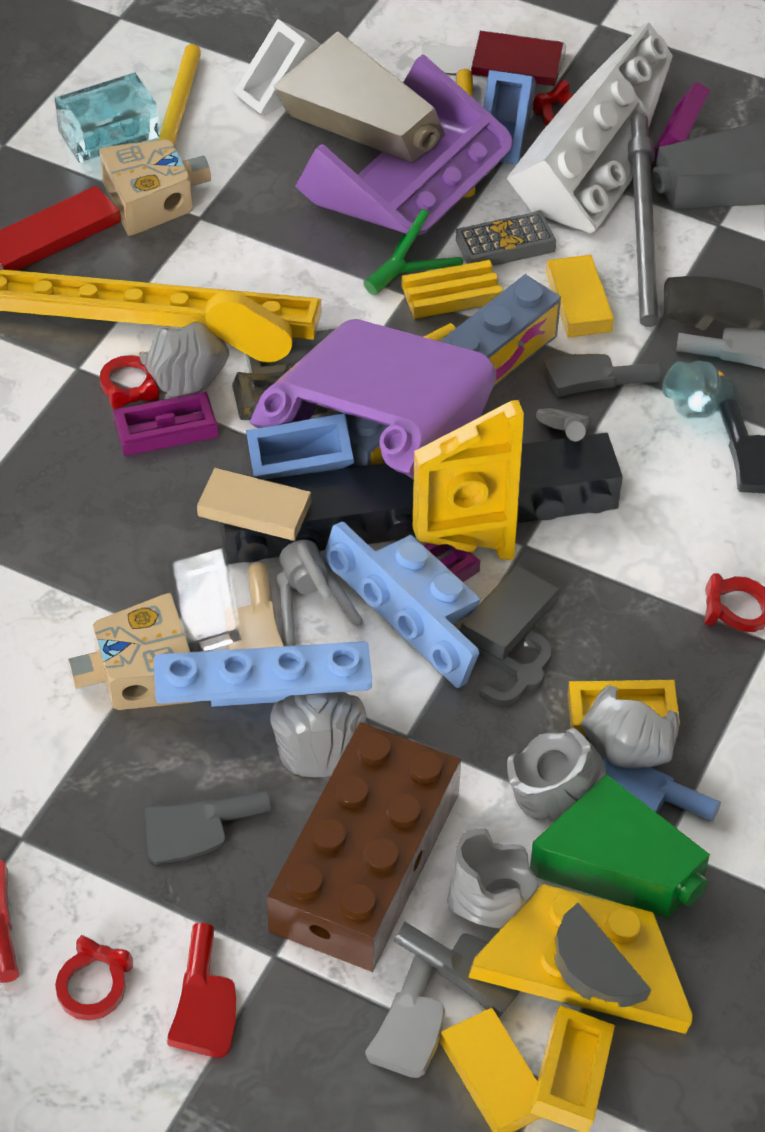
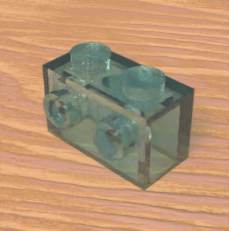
[54,72,159,162]

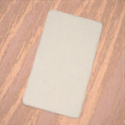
[422,45,476,74]

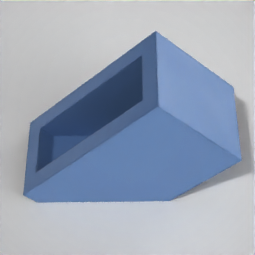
[483,70,536,164]
[246,413,354,480]

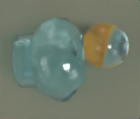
[662,360,737,419]

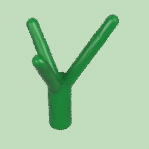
[364,209,463,295]

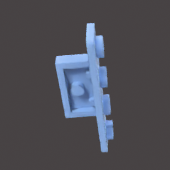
[323,522,480,688]
[154,641,372,707]

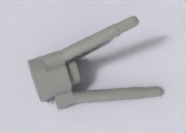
[276,540,363,646]

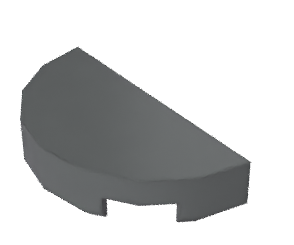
[554,902,651,1007]

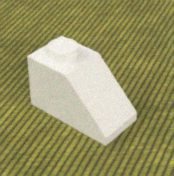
[233,19,321,115]

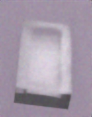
[173,548,242,652]

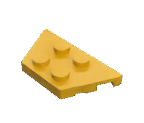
[413,400,524,560]
[468,884,693,1034]

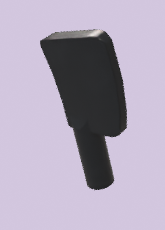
[718,399,765,493]

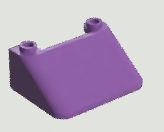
[295,54,512,235]
[249,319,496,480]

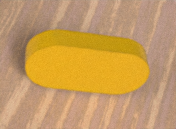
[205,291,292,362]

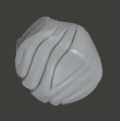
[139,322,229,397]
[581,685,680,769]
[271,692,366,777]
[507,728,606,822]
[447,829,538,929]

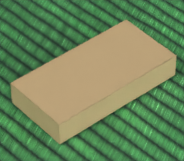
[197,468,311,541]

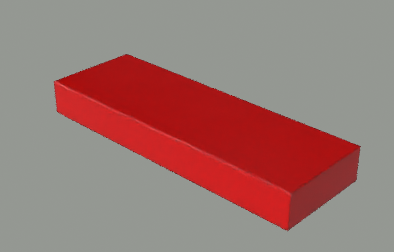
[0,185,121,271]

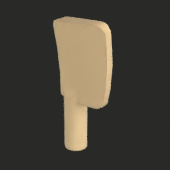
[227,563,284,650]

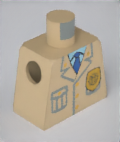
[99,139,211,236]
[68,593,192,710]

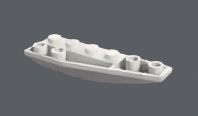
[507,22,673,233]

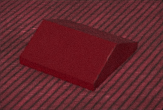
[471,30,566,86]

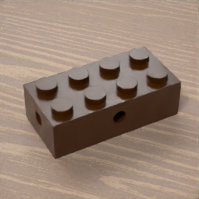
[267,722,461,972]

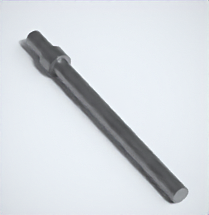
[628,114,658,327]

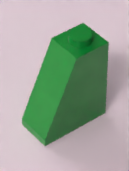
[530,774,710,918]

